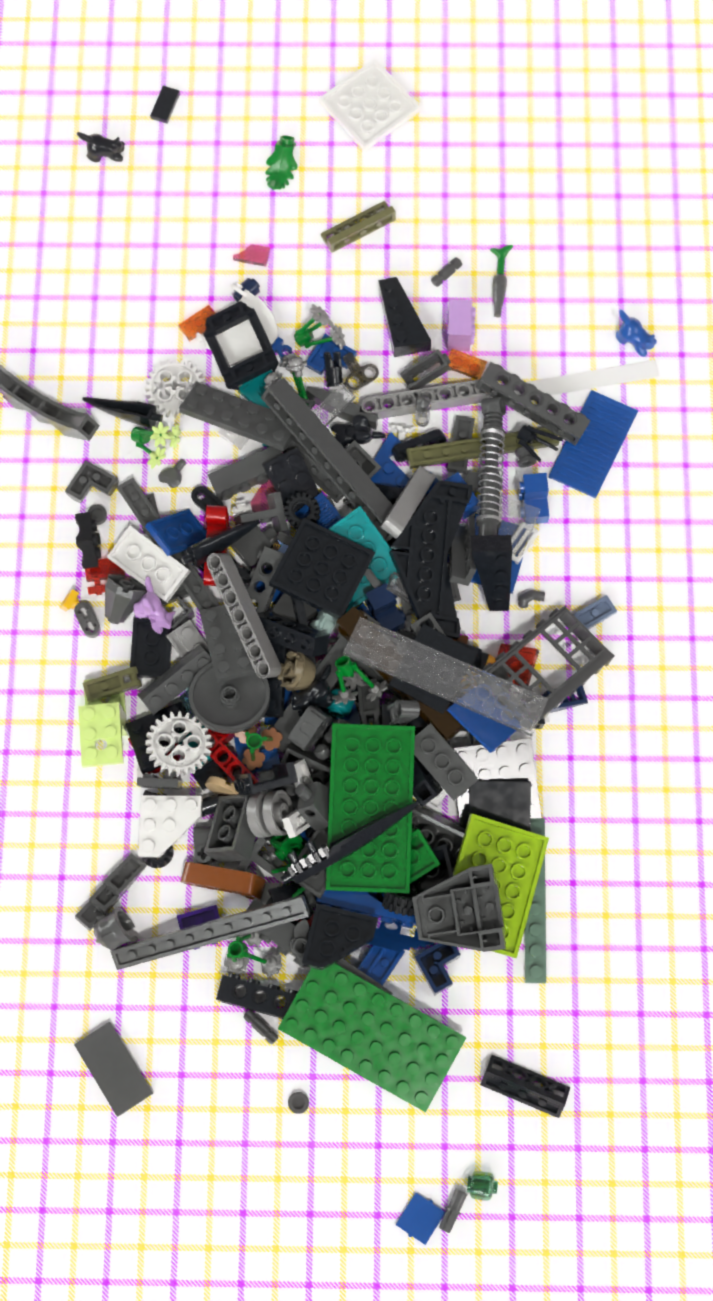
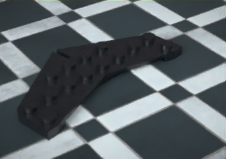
[389,480,473,639]

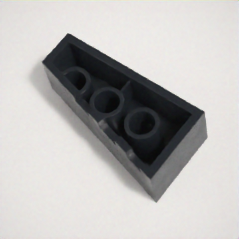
[378,277,431,357]
[471,535,512,611]

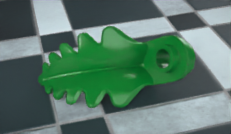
[265,135,298,190]

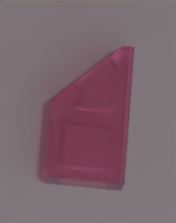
[233,244,271,267]

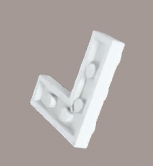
[282,759,313,838]

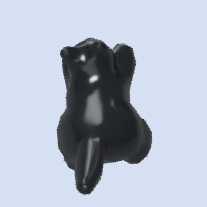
[77,132,125,163]
[331,415,386,449]
[292,664,334,716]

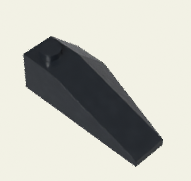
[376,844,456,902]

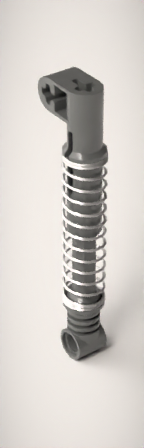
[476,396,506,535]

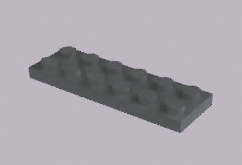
[179,382,293,451]

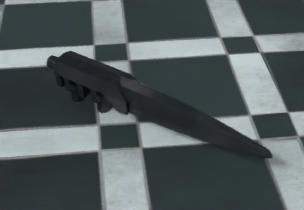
[280,801,419,884]

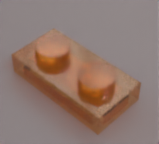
[178,305,216,342]
[448,349,487,380]

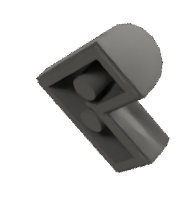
[65,460,119,503]

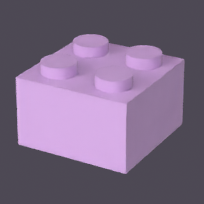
[447,300,476,352]

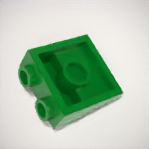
[410,828,441,884]

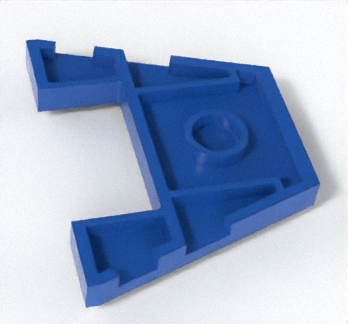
[371,432,439,490]

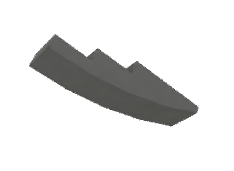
[306,386,378,430]
[75,853,147,931]

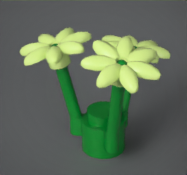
[131,422,181,469]

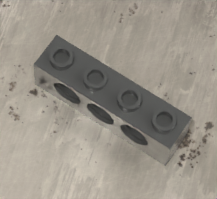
[246,546,285,613]

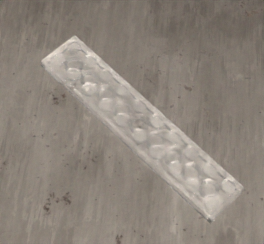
[343,617,548,737]

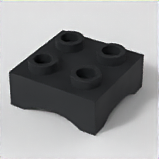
[75,512,101,569]

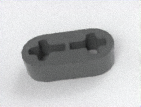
[74,602,101,638]

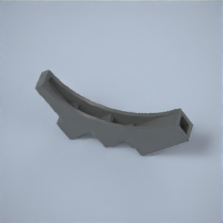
[0,365,100,441]

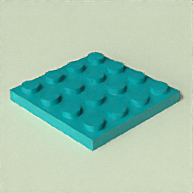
[328,506,399,613]

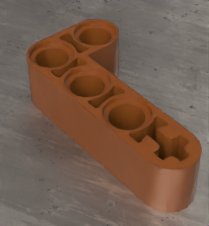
[180,862,266,901]

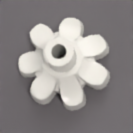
[391,423,416,440]

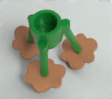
[234,725,283,771]

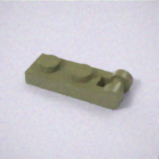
[82,667,142,703]

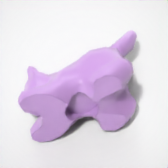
[133,576,175,634]

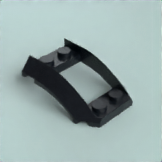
[203,301,279,390]

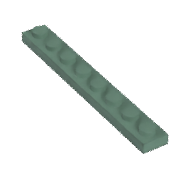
[525,818,546,984]

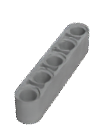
[380,466,435,539]

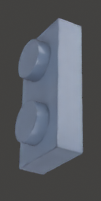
[573,595,617,630]

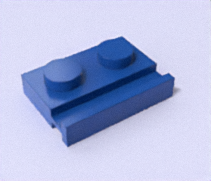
[358,945,405,986]

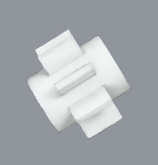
[232,499,253,517]

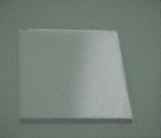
[475,496,541,556]

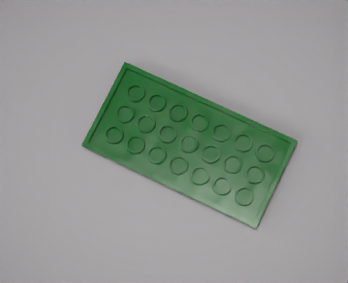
[326,723,415,893]
[278,963,467,1113]

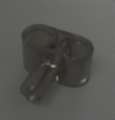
[343,352,379,393]

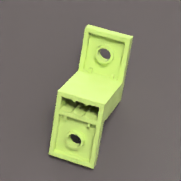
[78,678,128,768]

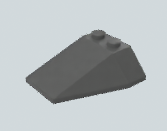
[412,864,506,952]

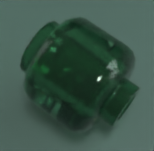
[467,1170,498,1201]

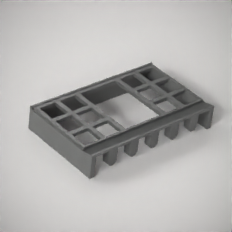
[479,606,615,732]

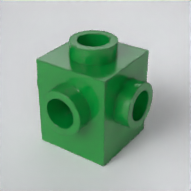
[269,834,304,863]

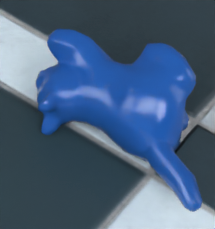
[616,309,657,357]

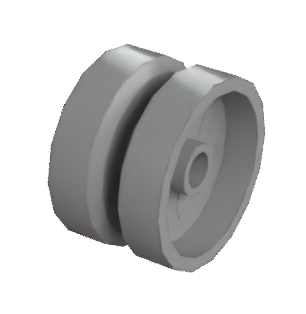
[246,790,294,838]

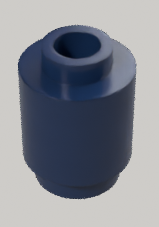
[232,278,260,302]

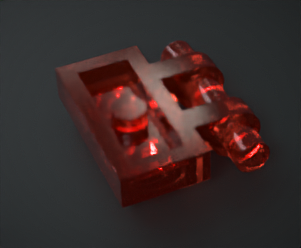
[85,558,126,596]

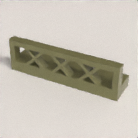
[320,201,396,254]

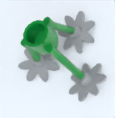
[294,304,346,350]
[332,656,388,705]

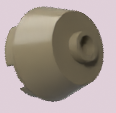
[278,652,316,691]

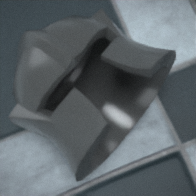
[93,907,138,951]

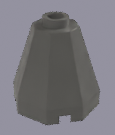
[105,574,146,624]

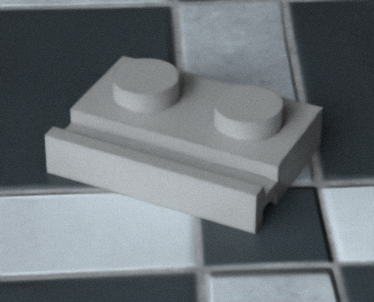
[165,619,209,659]

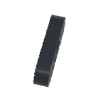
[392,429,447,462]

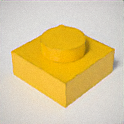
[59,589,79,612]

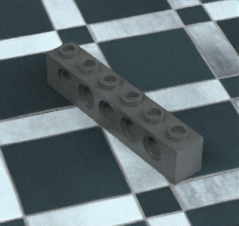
[476,362,591,446]

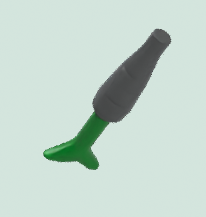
[490,245,514,318]

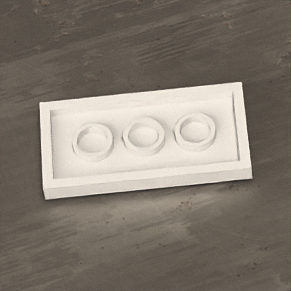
[107,526,191,603]

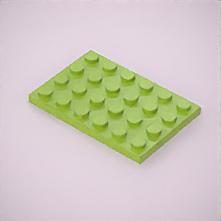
[453,814,549,959]

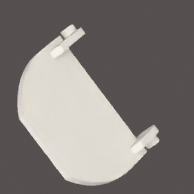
[195,282,279,365]

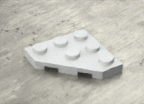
[138,795,203,858]

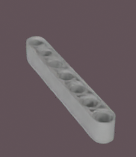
[361,379,490,419]
[207,553,281,678]

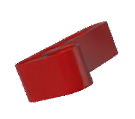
[203,505,229,586]
[205,729,260,795]

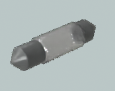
[415,395,431,427]

